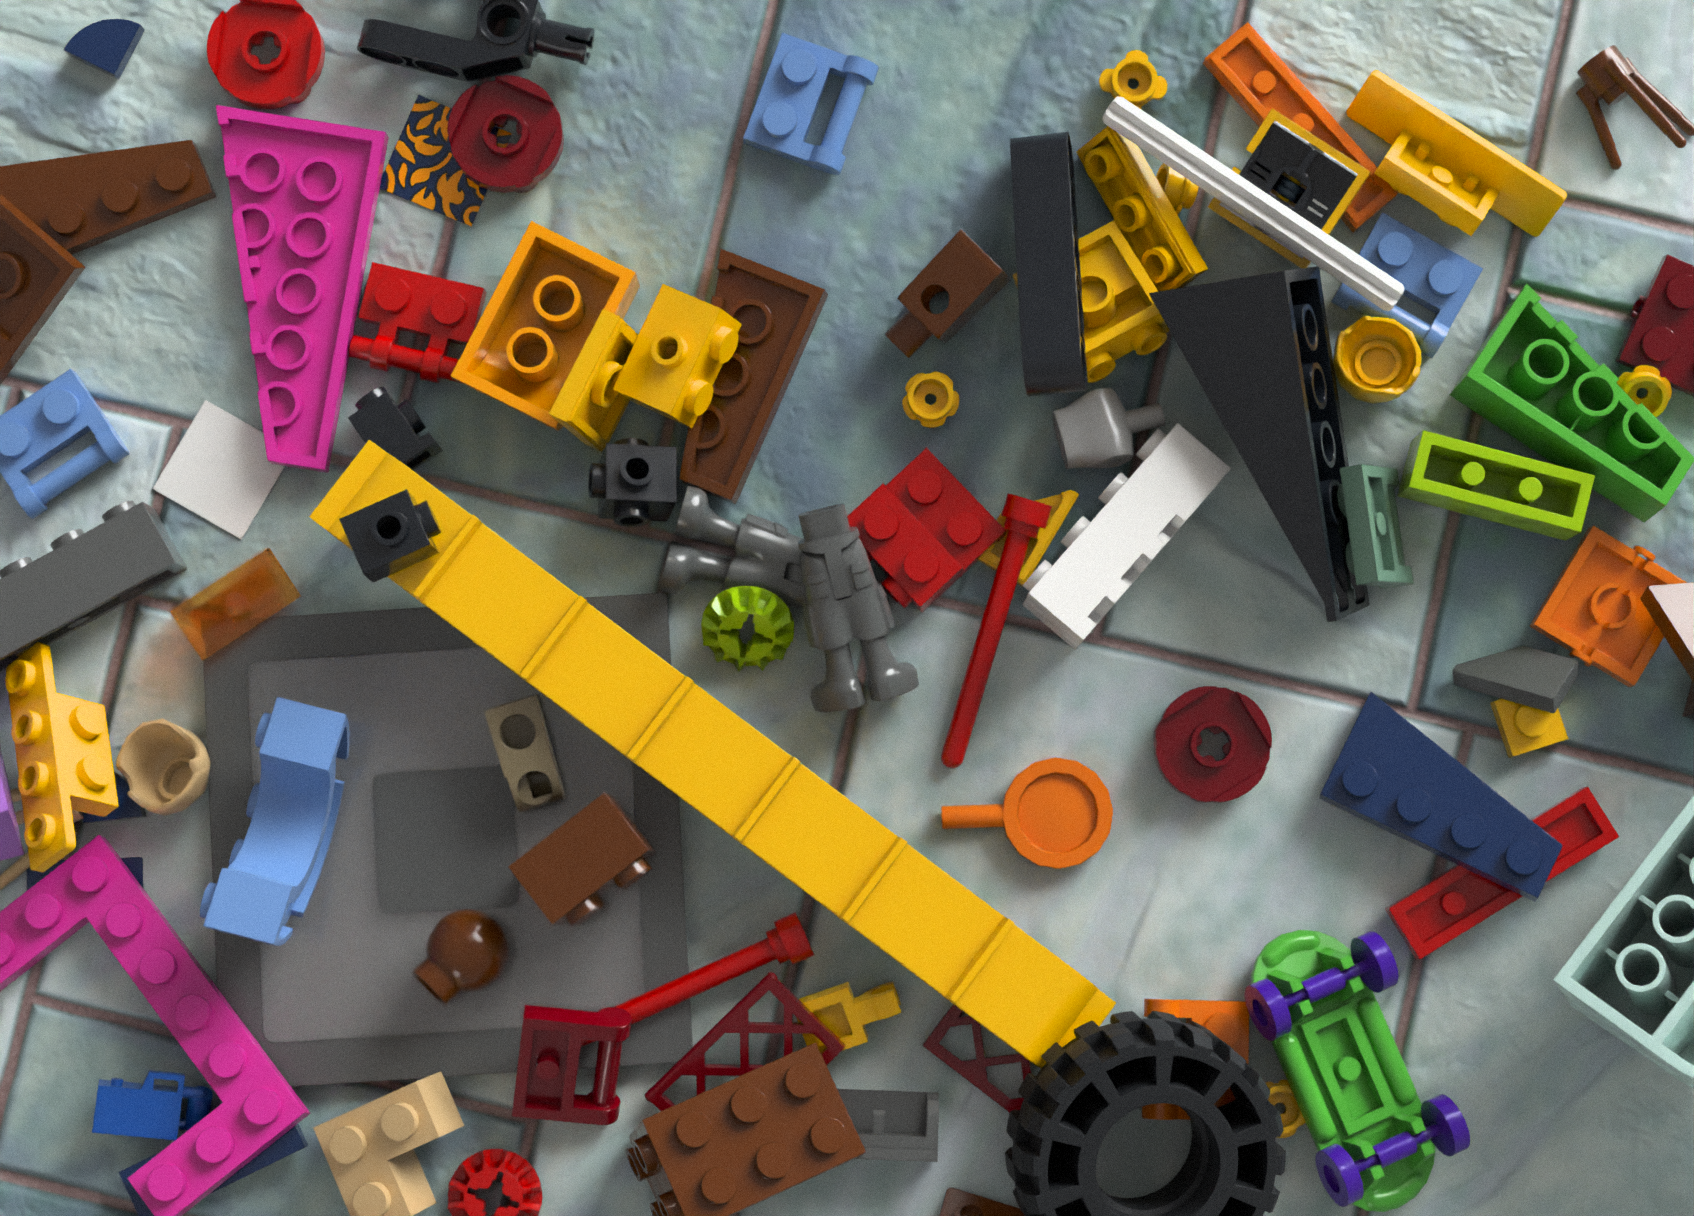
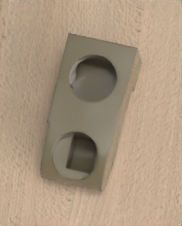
[484,693,565,813]

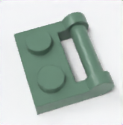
[1337,464,1414,589]

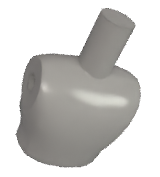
[1052,388,1165,469]

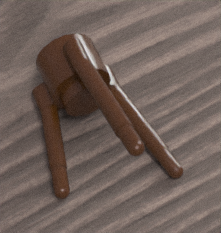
[1576,45,1694,170]

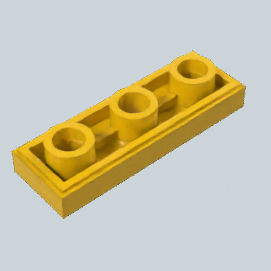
[1076,126,1208,292]

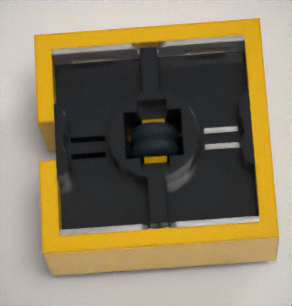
[1208,108,1371,268]

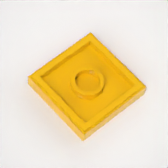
[549,309,638,452]

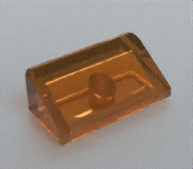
[167,547,301,661]

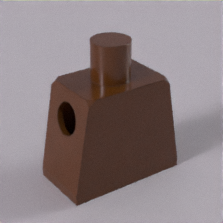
[885,229,1011,358]

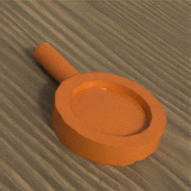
[941,757,1113,869]

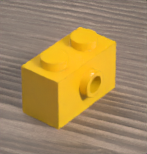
[613,284,742,428]

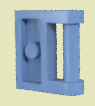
[743,33,879,175]
[1331,212,1483,359]
[0,369,130,519]

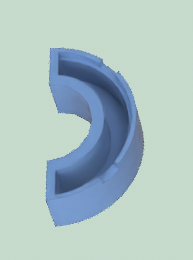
[200,697,350,946]

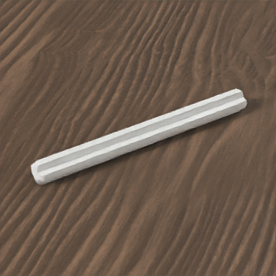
[1102,96,1405,311]

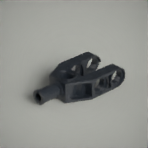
[357,0,595,82]

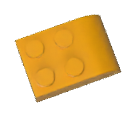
[451,221,640,431]

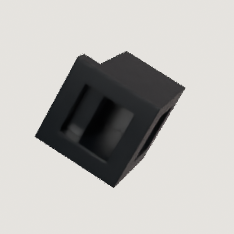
[348,386,443,470]

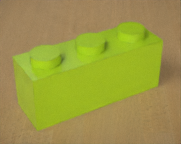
[1397,430,1595,541]

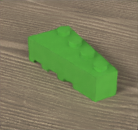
[1449,283,1694,523]

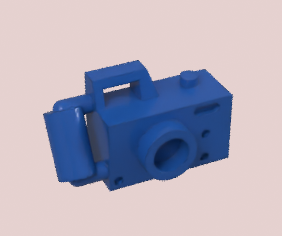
[92,1070,213,1140]

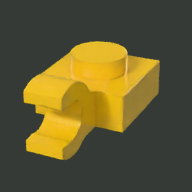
[796,981,901,1053]

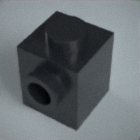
[339,489,442,582]

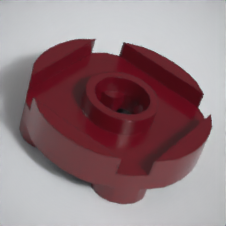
[447,75,564,193]
[1153,686,1272,803]

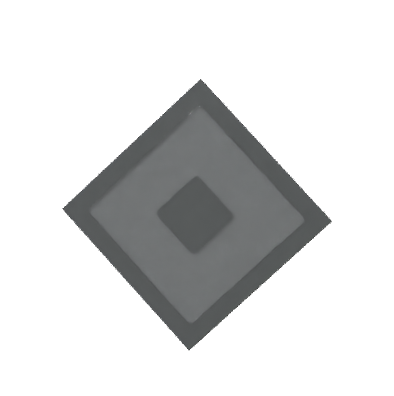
[202,593,693,1086]

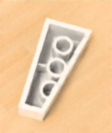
[1023,423,1231,650]

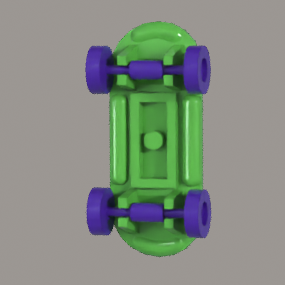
[1244,930,1470,1212]

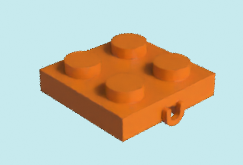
[1529,525,1687,687]

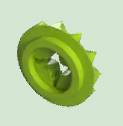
[701,586,794,672]

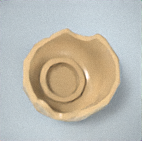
[116,718,211,816]

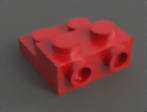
[847,447,1006,613]

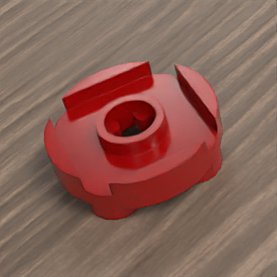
[207,0,325,109]

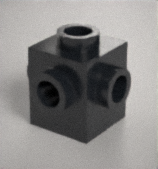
[588,438,677,527]

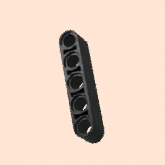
[1010,131,1088,397]

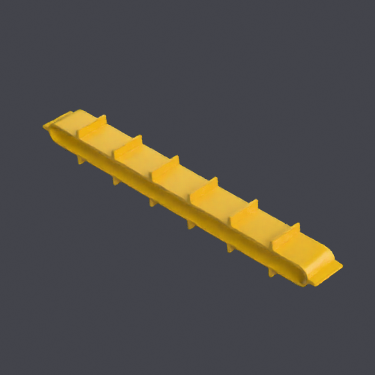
[309,440,1116,1069]

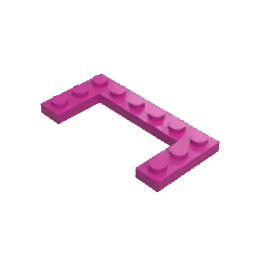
[0,835,311,1216]

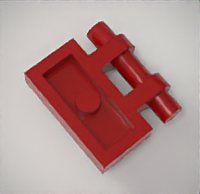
[349,262,487,383]

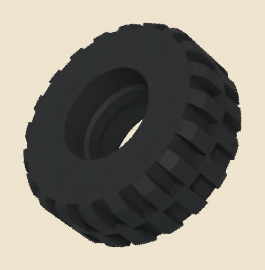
[1005,1011,1286,1216]

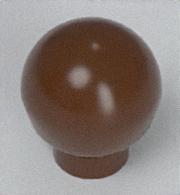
[412,909,509,1006]

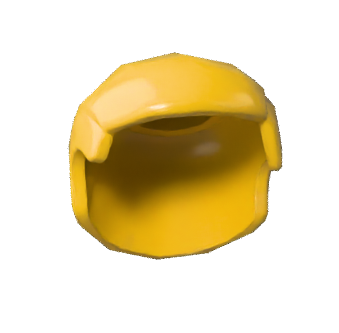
[1333,316,1421,404]

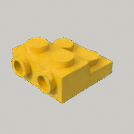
[1012,220,1170,383]

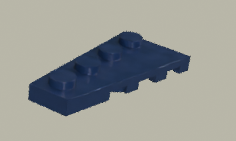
[1319,692,1563,902]

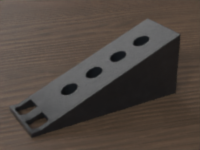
[1149,266,1370,622]

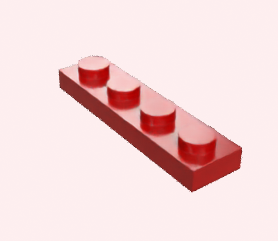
[1385,787,1619,959]

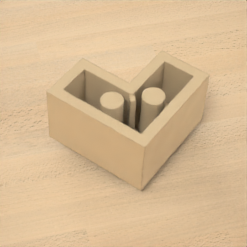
[313,1071,464,1216]

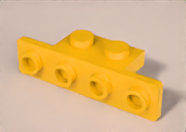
[1346,70,1567,237]
[5,642,119,873]

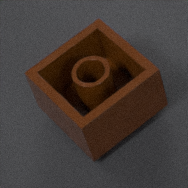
[508,792,656,927]

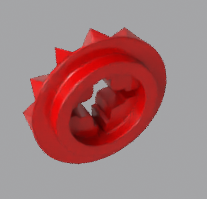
[447,1149,542,1216]

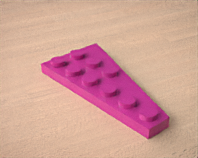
[216,105,389,473]

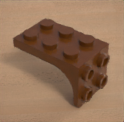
[0,194,86,385]
[625,1042,866,1216]

